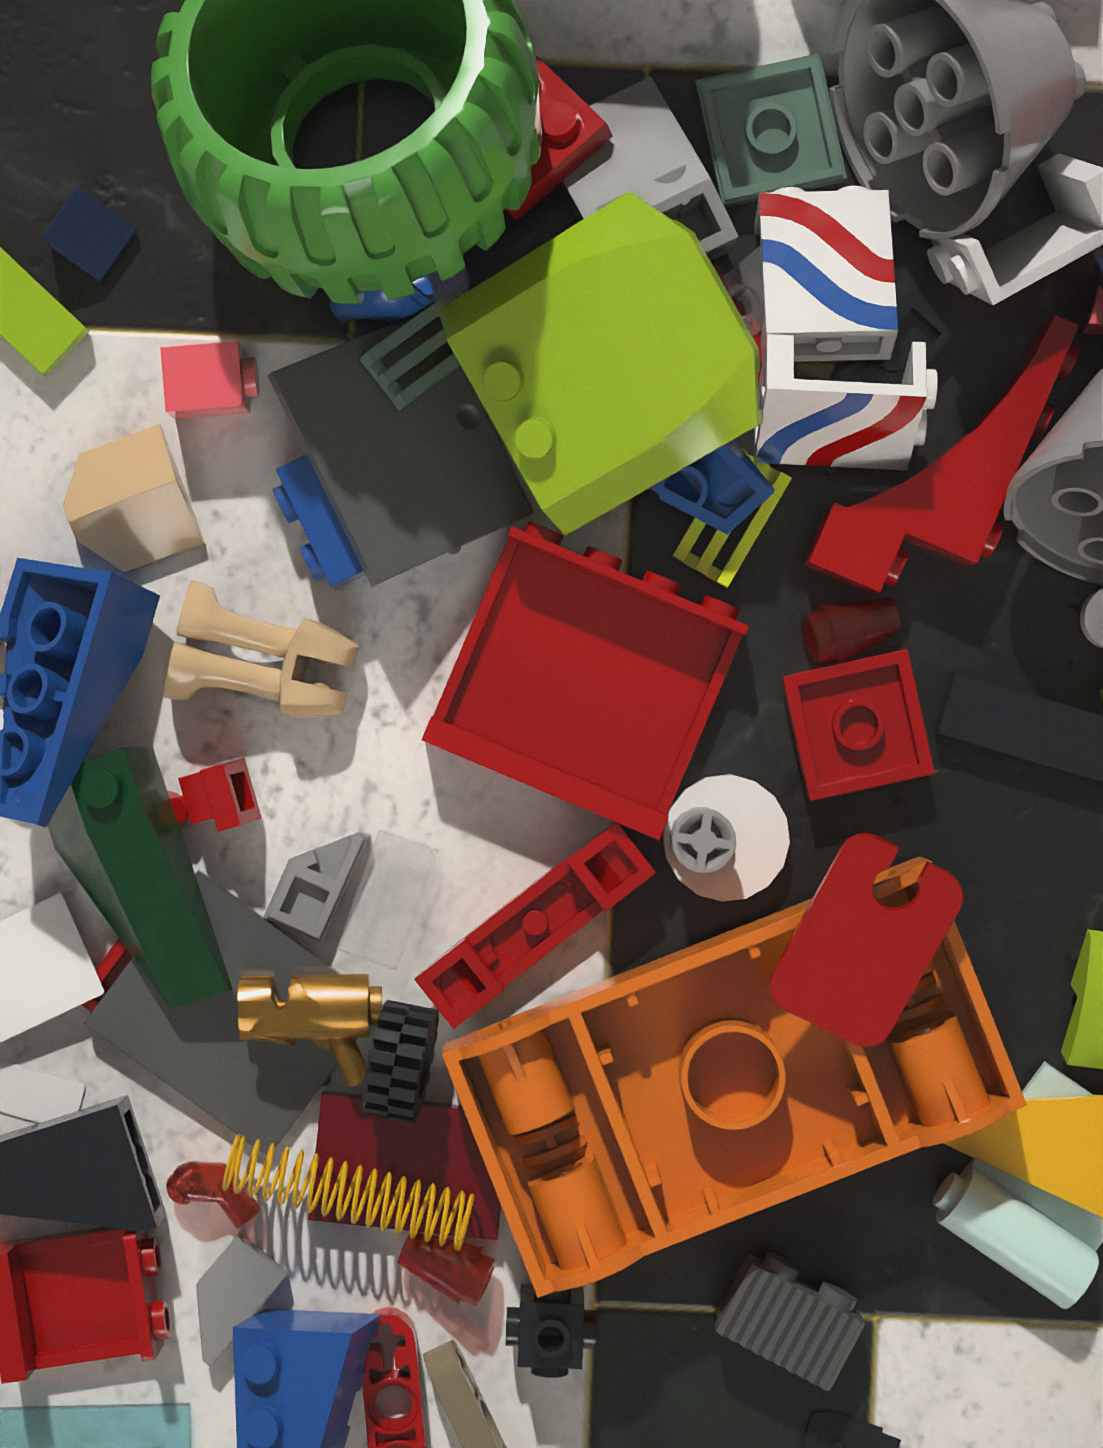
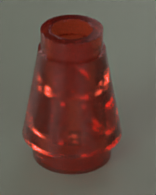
[800,597,900,665]
[397,1232,497,1307]

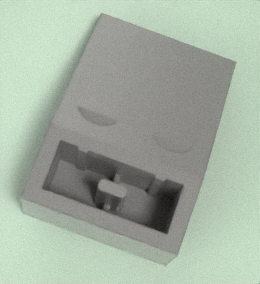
[560,77,739,261]

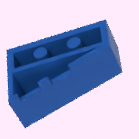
[233,1309,382,1448]

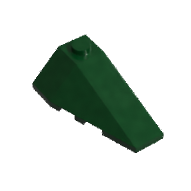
[48,747,233,1010]

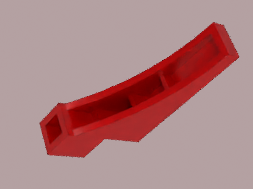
[803,315,1080,595]

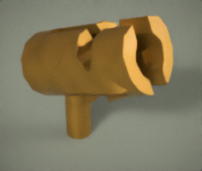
[238,974,383,1087]

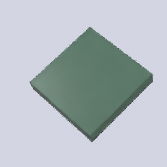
[694,53,847,208]

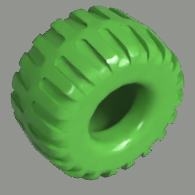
[150,0,542,304]

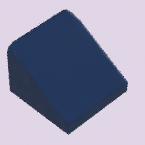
[41,187,138,283]

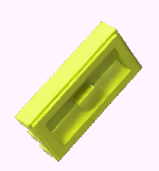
[672,448,792,589]

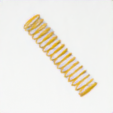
[222,1133,475,1251]

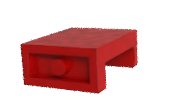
[0,1227,171,1384]

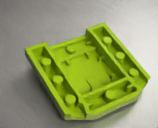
[439,192,763,536]

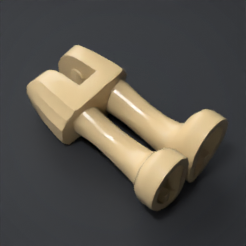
[163,580,359,718]

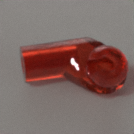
[166,1161,262,1228]

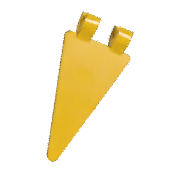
[943,1095,1103,1218]

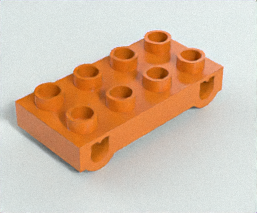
[441,856,1027,1298]

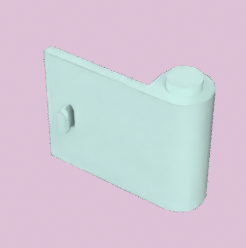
[933,1061,1103,1309]

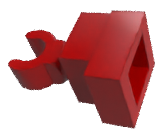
[168,758,262,832]

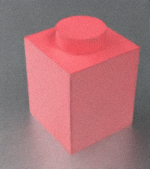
[160,341,260,419]

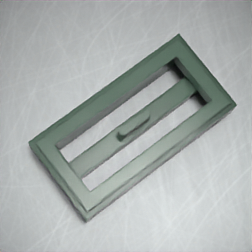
[360,285,466,411]

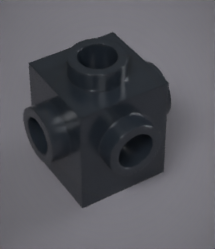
[505,1284,596,1378]

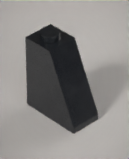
[0,1095,166,1231]

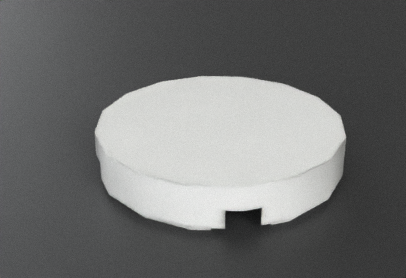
[662,774,790,902]

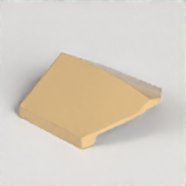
[63,424,206,573]

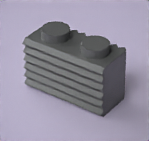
[713,1252,866,1391]

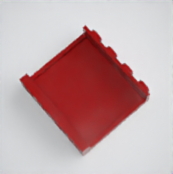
[421,521,749,840]

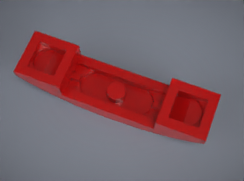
[414,822,656,1030]

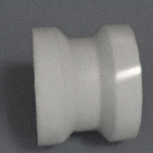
[670,807,736,873]

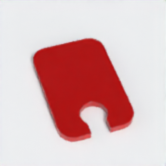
[769,833,963,1047]

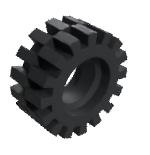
[362,1000,439,1124]

